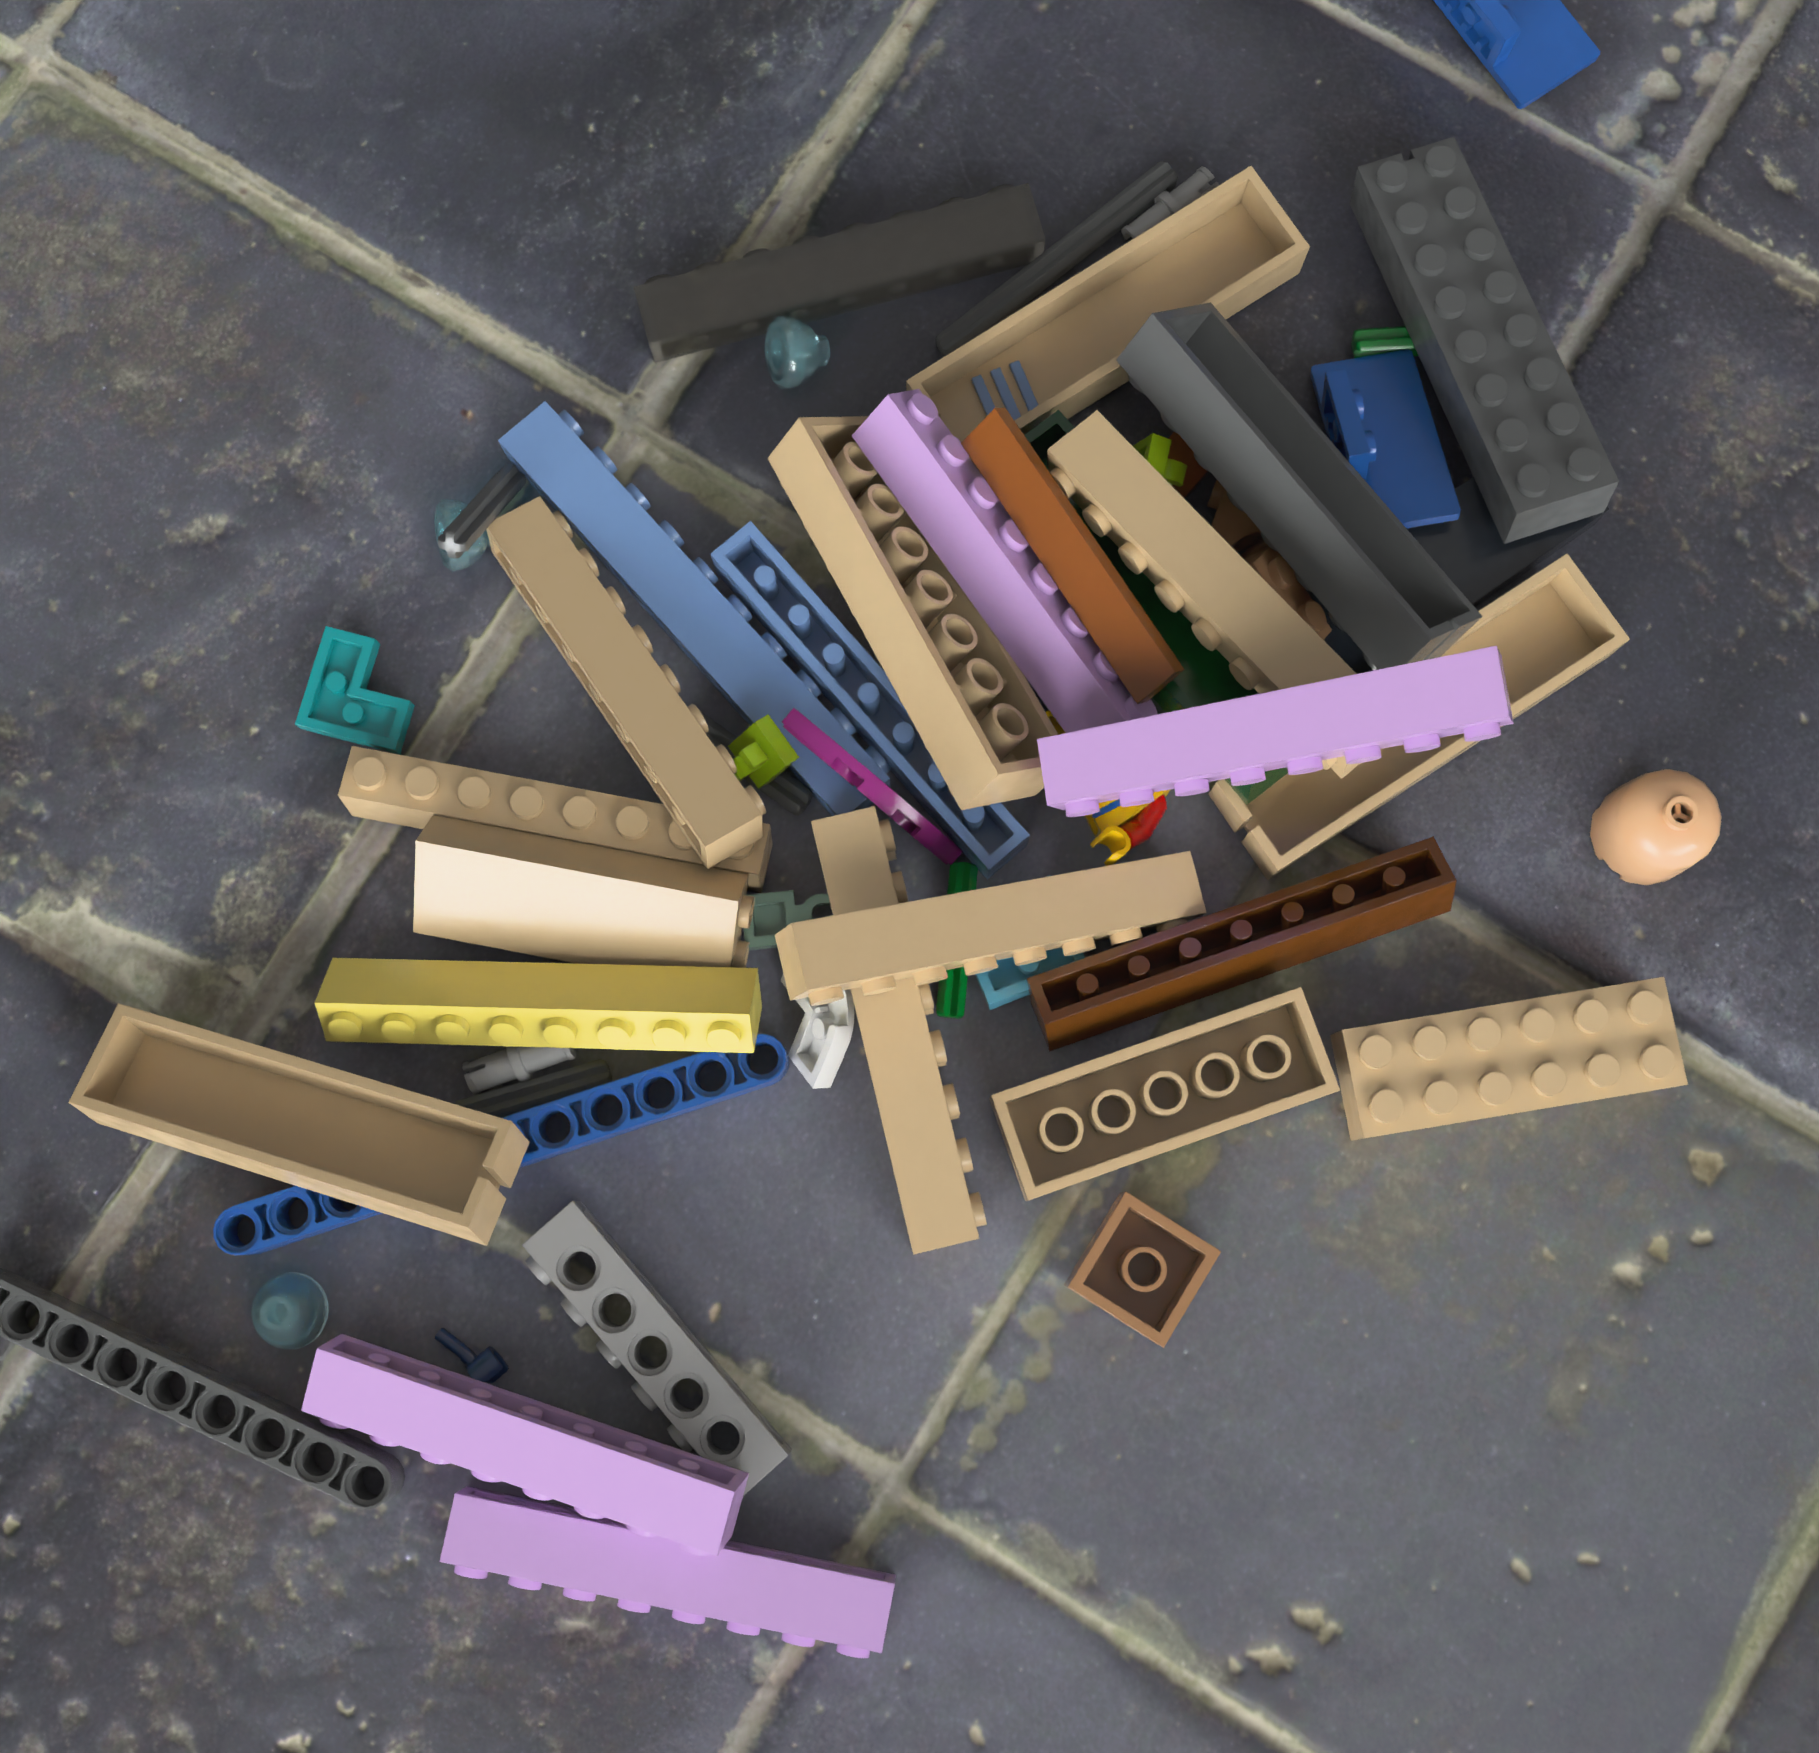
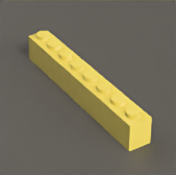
[315,958,762,1053]

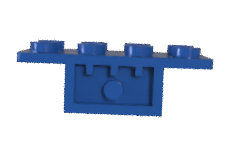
[1433,0,1600,109]
[1310,350,1461,528]

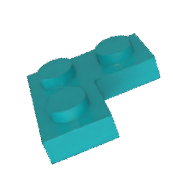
[295,626,415,755]

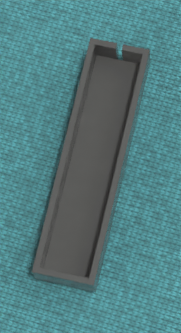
[1350,137,1619,544]
[1116,302,1483,670]

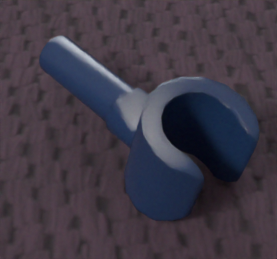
[435,1328,509,1384]

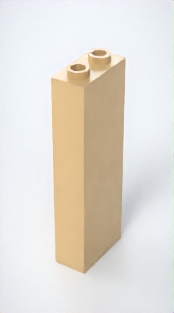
[413,815,755,968]

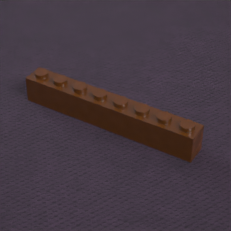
[1027,836,1457,1052]

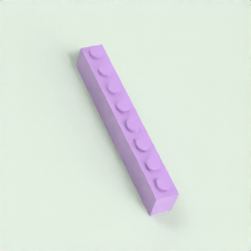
[852,389,1157,733]
[1037,646,1514,817]
[301,1334,749,1556]
[440,1486,896,1658]

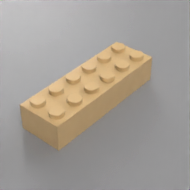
[1330,977,1688,1141]
[989,987,1340,1201]

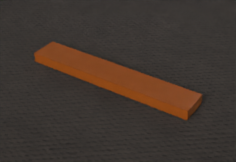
[961,408,1185,704]

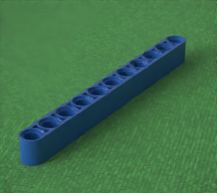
[213,1034,790,1256]

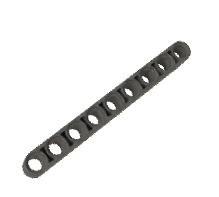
[0,1268,405,1510]

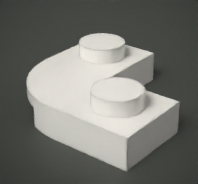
[780,973,854,1089]

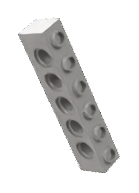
[522,1201,792,1496]

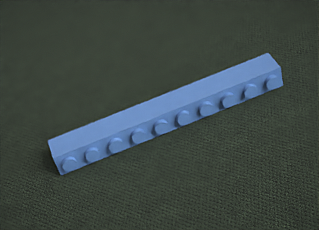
[498,401,891,816]

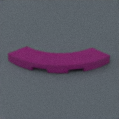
[782,708,963,865]

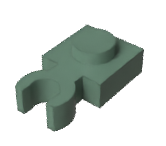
[743,890,831,950]

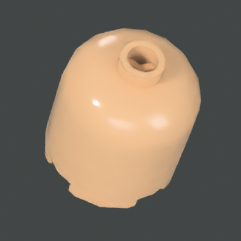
[1590,769,1722,885]

